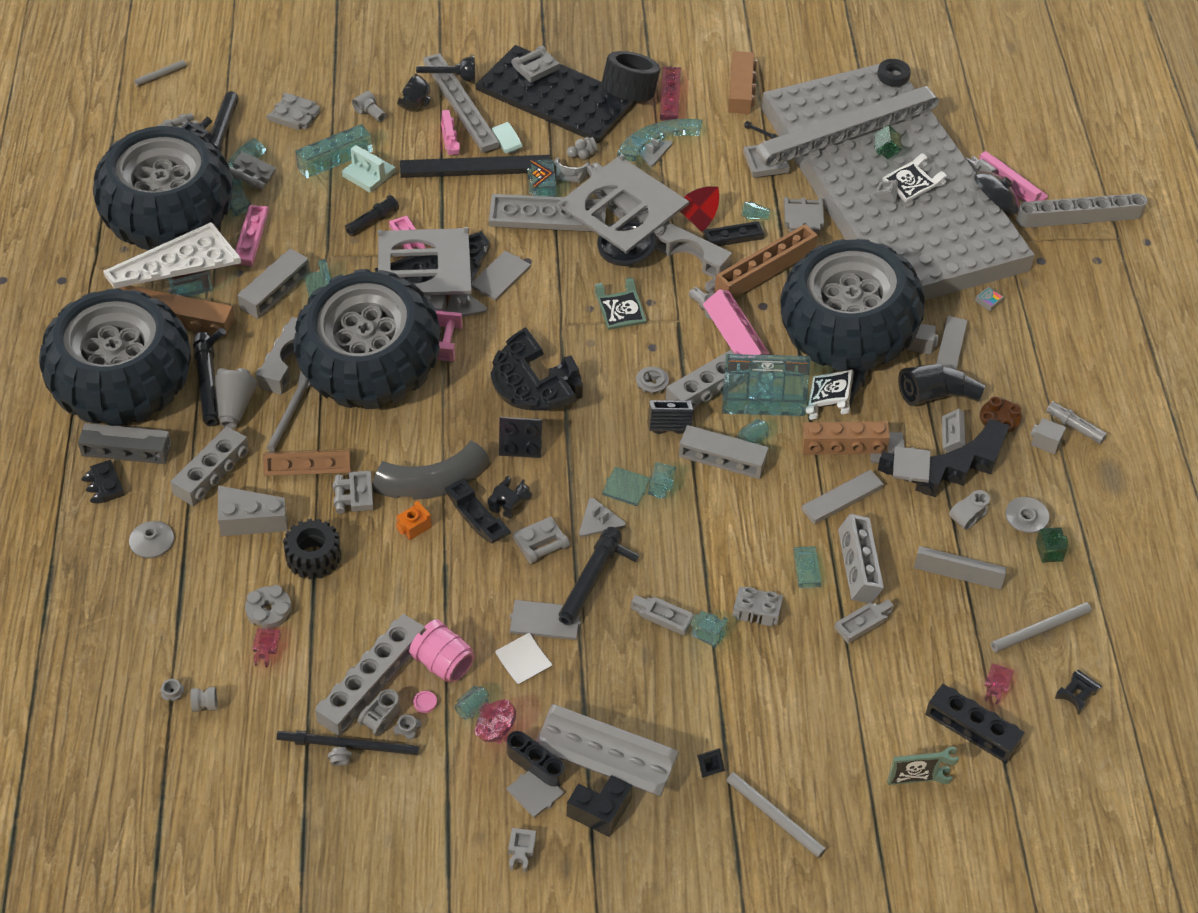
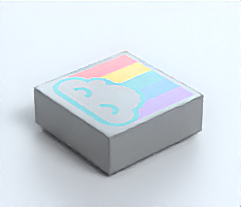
[975,287,1004,311]

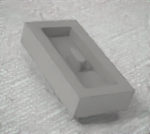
[942,409,965,453]

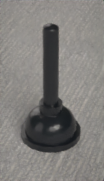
[416,55,475,84]

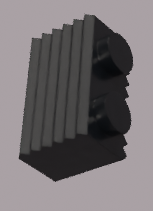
[647,400,693,434]

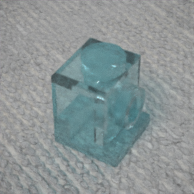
[648,462,676,498]
[691,611,728,648]

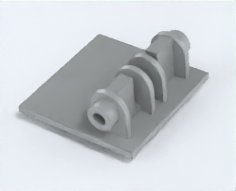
[732,587,783,627]

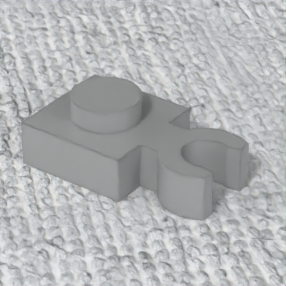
[508,828,536,873]

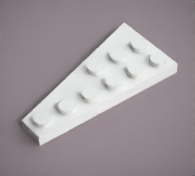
[104,222,241,288]

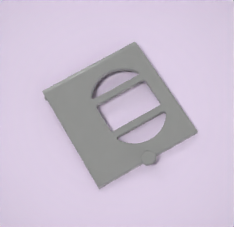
[557,154,689,254]
[377,227,471,301]

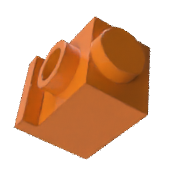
[396,501,431,540]

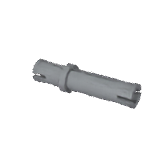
[1046,401,1107,444]

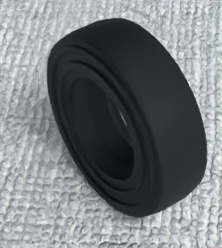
[877,59,911,87]

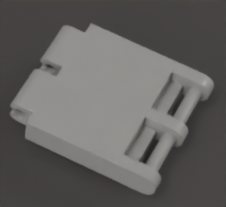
[266,93,320,130]
[784,197,824,233]

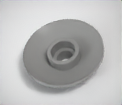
[1005,497,1049,533]
[129,521,174,558]

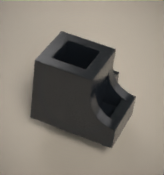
[548,355,583,399]

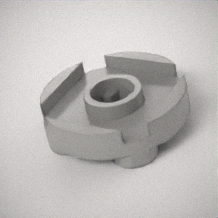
[245,585,292,629]

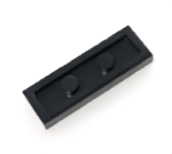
[703,221,764,246]

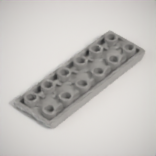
[536,704,679,797]

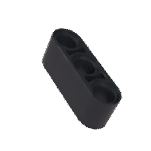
[507,731,565,787]

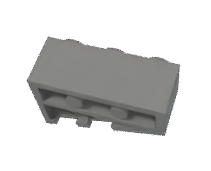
[218,486,288,536]

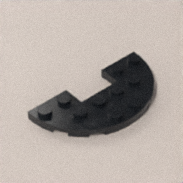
[491,327,577,411]

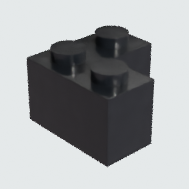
[566,775,633,837]

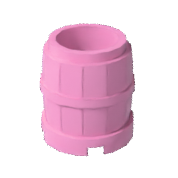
[409,619,475,683]

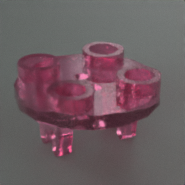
[474,699,517,744]

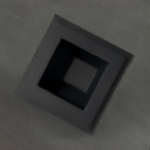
[697,748,725,778]

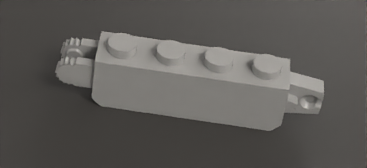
[587,162,648,223]

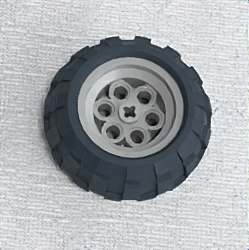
[93,126,233,250]
[780,238,925,371]
[293,269,441,409]
[39,288,191,426]

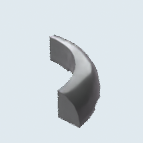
[373,440,490,500]

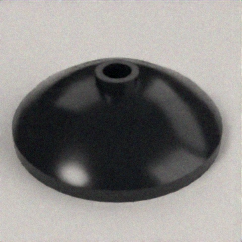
[974,171,1019,214]
[597,220,656,266]

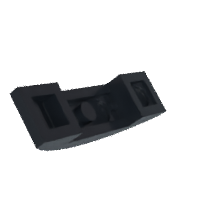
[445,479,511,544]

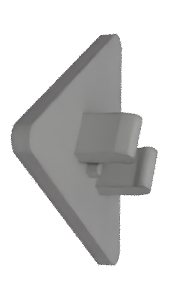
[631,138,672,167]
[446,294,487,317]
[579,498,625,537]

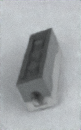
[78,423,171,464]

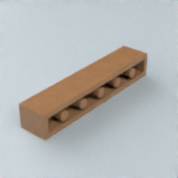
[714,224,818,299]
[120,286,235,337]

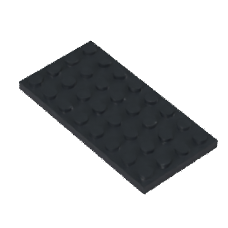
[476,45,637,144]

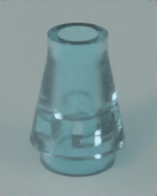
[741,200,770,220]

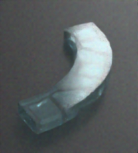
[617,119,702,161]
[228,138,266,216]

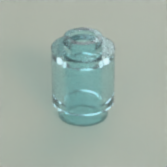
[737,419,769,444]
[454,685,489,720]

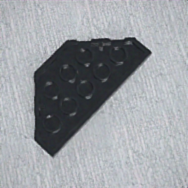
[375,231,490,284]

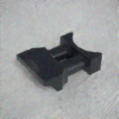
[1055,670,1102,715]

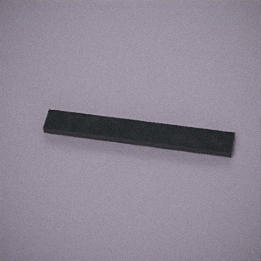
[400,155,551,178]

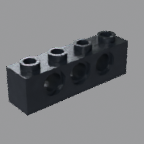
[925,683,1025,764]

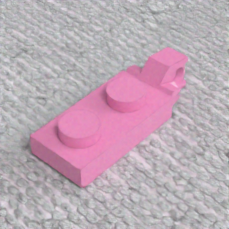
[441,110,460,155]

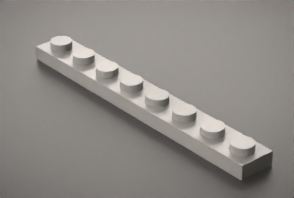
[423,53,499,153]

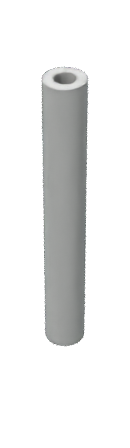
[134,60,186,86]

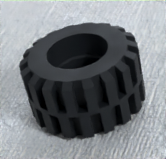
[283,519,341,579]

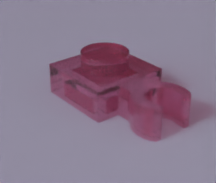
[252,628,281,667]
[984,663,1014,705]

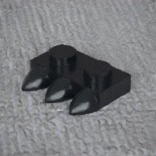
[81,459,125,504]

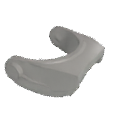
[554,158,591,183]

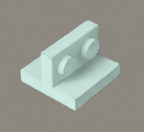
[342,145,396,193]

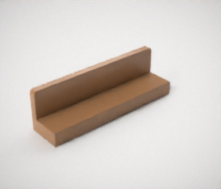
[263,448,351,476]

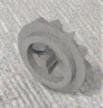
[636,367,669,395]

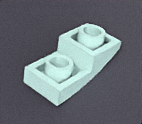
[491,122,522,154]

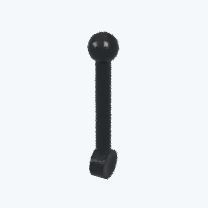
[744,121,777,139]

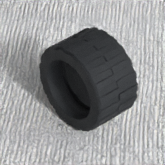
[601,51,661,102]

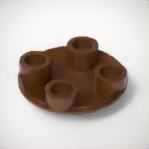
[980,397,1022,433]

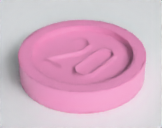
[413,691,437,713]

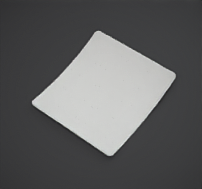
[495,633,552,684]

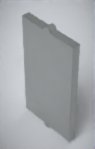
[471,251,531,301]
[510,600,581,640]

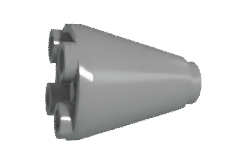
[215,368,257,428]

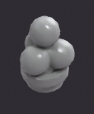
[567,137,598,159]

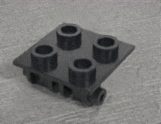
[499,417,542,458]

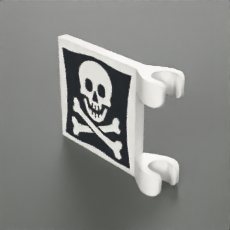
[882,154,947,203]
[806,370,854,420]

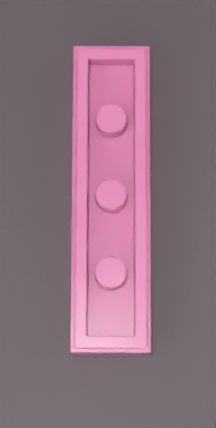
[235,205,269,266]

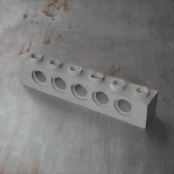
[315,614,425,736]

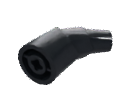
[898,363,986,406]

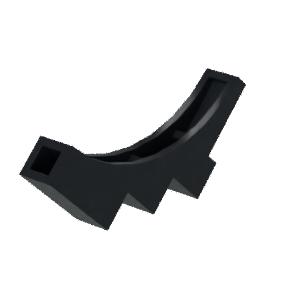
[877,419,1009,497]

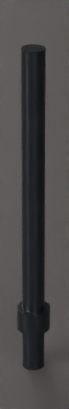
[276,730,419,756]

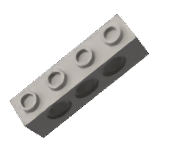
[666,350,745,410]
[170,426,249,506]
[838,514,884,603]

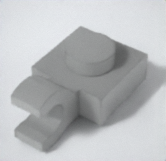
[966,156,997,173]

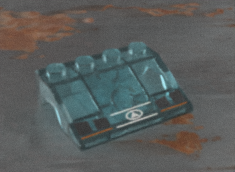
[721,354,810,416]

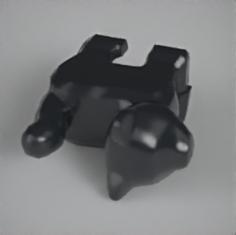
[487,476,532,519]

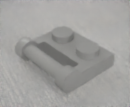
[512,45,560,83]
[513,517,570,564]

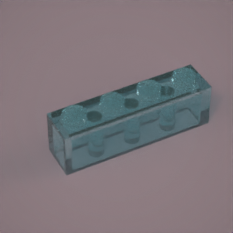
[295,124,372,178]

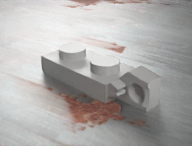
[631,595,694,636]
[834,599,894,644]

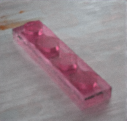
[660,66,681,121]

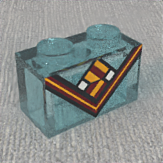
[527,160,556,197]

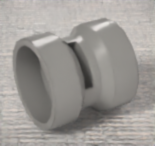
[191,687,217,712]

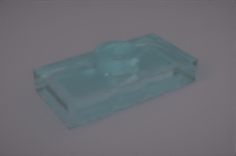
[793,546,821,588]

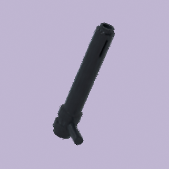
[210,91,239,152]
[192,328,226,426]
[558,527,639,625]

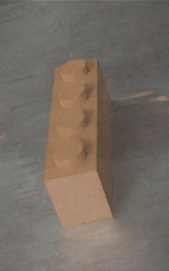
[728,51,757,114]

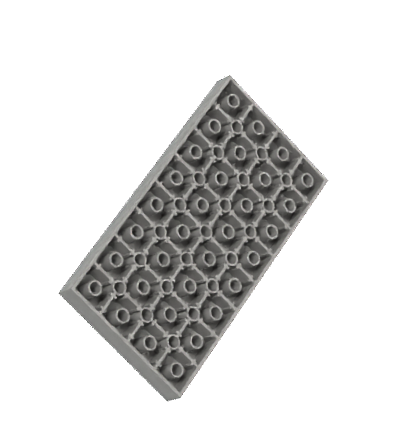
[762,64,1034,300]

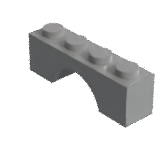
[655,222,732,278]
[256,317,297,395]

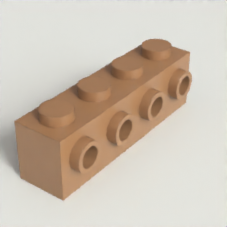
[802,422,890,455]

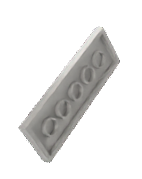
[489,194,606,231]

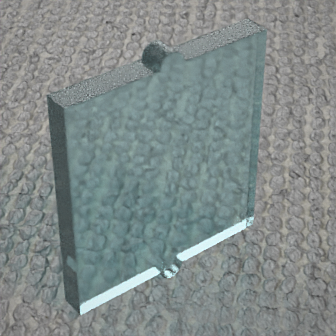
[602,467,650,506]

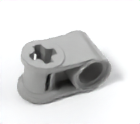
[949,490,990,530]
[358,689,401,736]

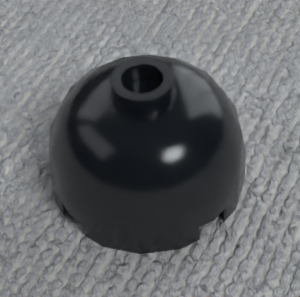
[397,73,431,111]

